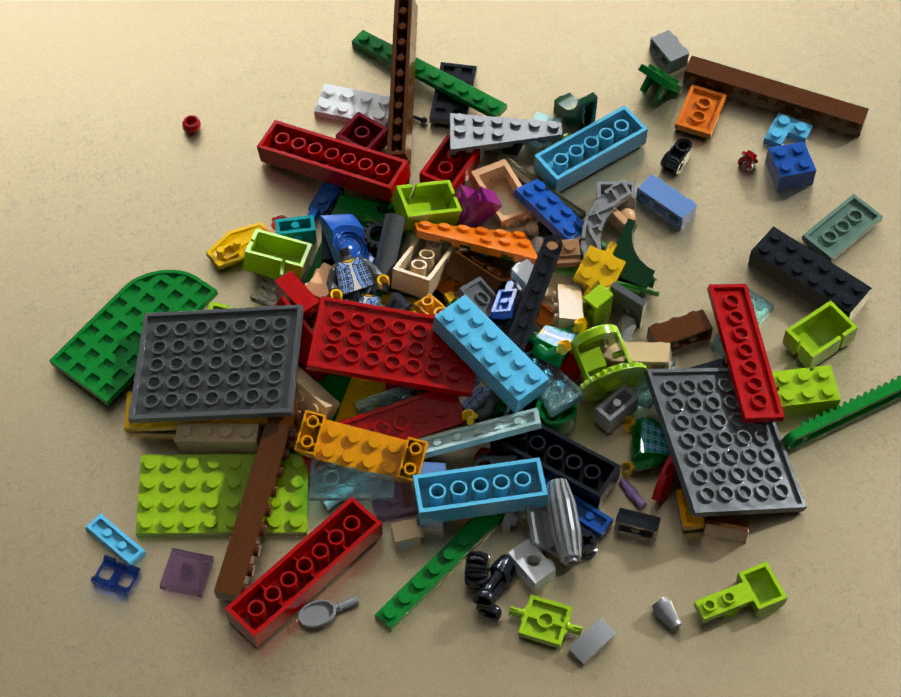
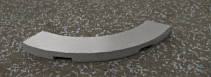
[581,179,633,258]

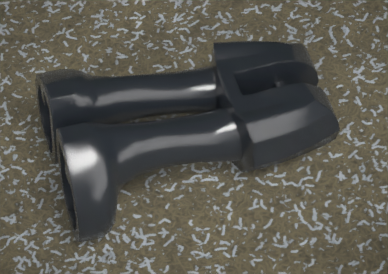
[472,554,516,621]

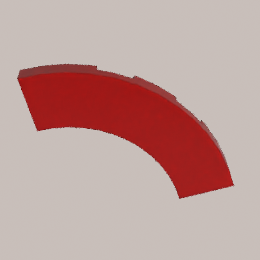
[651,454,676,501]

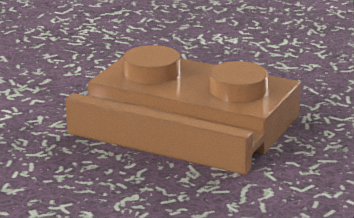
[539,239,581,268]

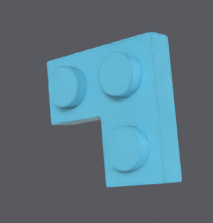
[763,112,813,147]

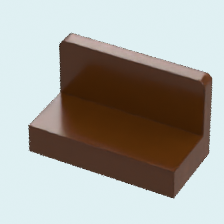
[703,516,749,543]

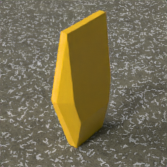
[206,221,270,270]

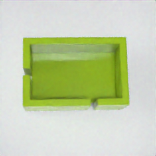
[391,180,462,231]
[242,229,312,281]
[782,300,858,370]
[772,365,841,418]

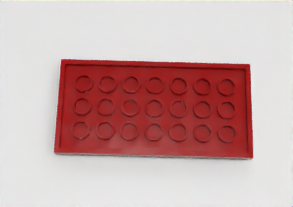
[307,296,476,398]

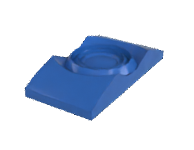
[319,214,375,264]

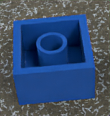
[765,141,817,191]

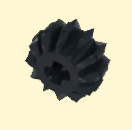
[464,551,490,588]

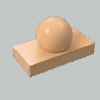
[607,208,636,234]

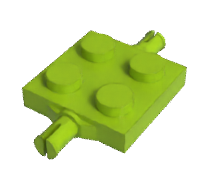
[508,594,583,649]

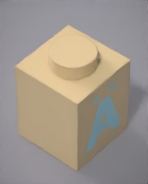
[390,518,424,552]

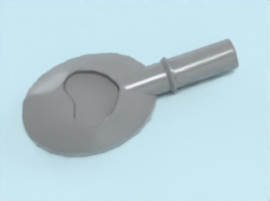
[298,596,359,628]

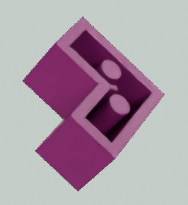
[454,184,502,228]

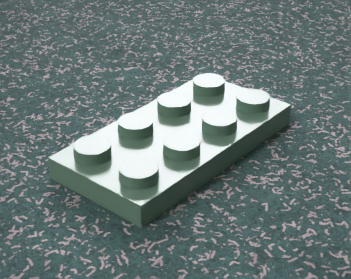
[802,194,883,262]

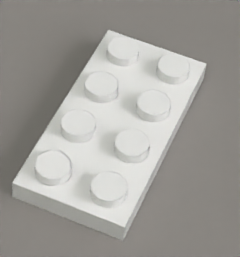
[314,84,390,127]

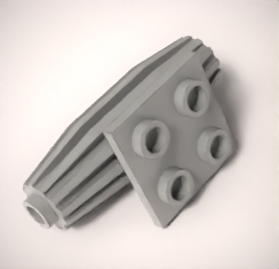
[526,478,582,567]

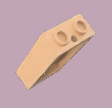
[471,159,536,229]

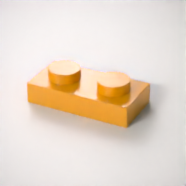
[675,489,705,531]

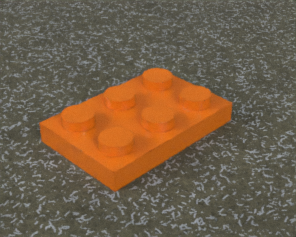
[674,84,727,139]

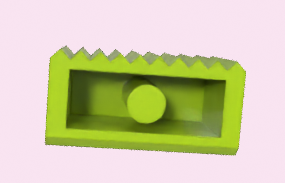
[582,284,614,328]

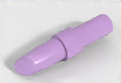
[619,476,647,509]

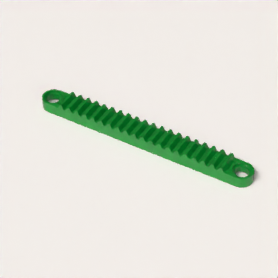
[782,375,901,450]

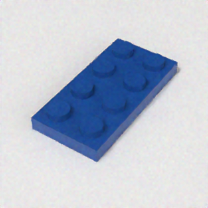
[512,179,584,240]

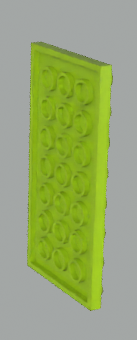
[136,454,309,536]

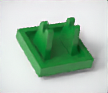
[638,63,683,102]

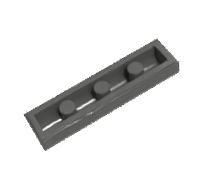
[373,213,406,295]

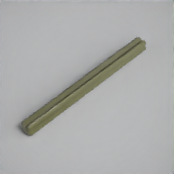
[496,153,586,220]

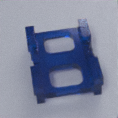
[90,555,141,598]

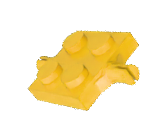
[573,241,626,300]

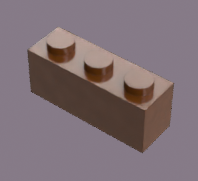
[646,309,713,352]

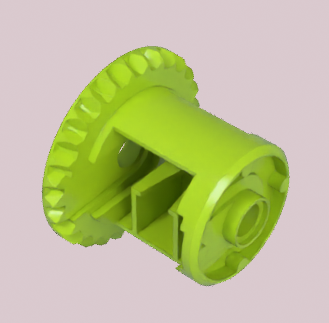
[570,324,647,401]

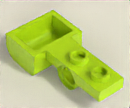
[694,562,788,623]

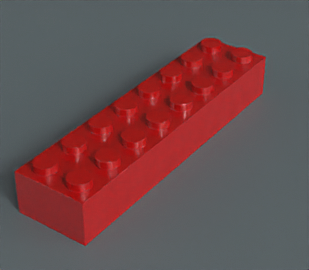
[257,120,411,203]
[225,497,383,648]

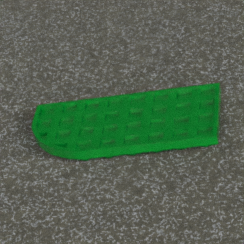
[49,270,218,406]

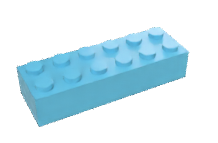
[533,105,648,192]
[432,295,549,414]
[413,457,548,525]

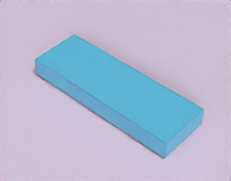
[85,513,146,569]

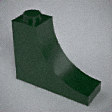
[554,92,598,134]
[613,218,658,289]

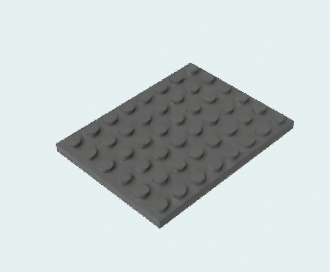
[128,305,304,424]
[644,368,807,517]

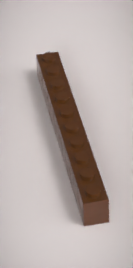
[387,0,418,165]
[683,55,869,137]
[214,401,302,601]

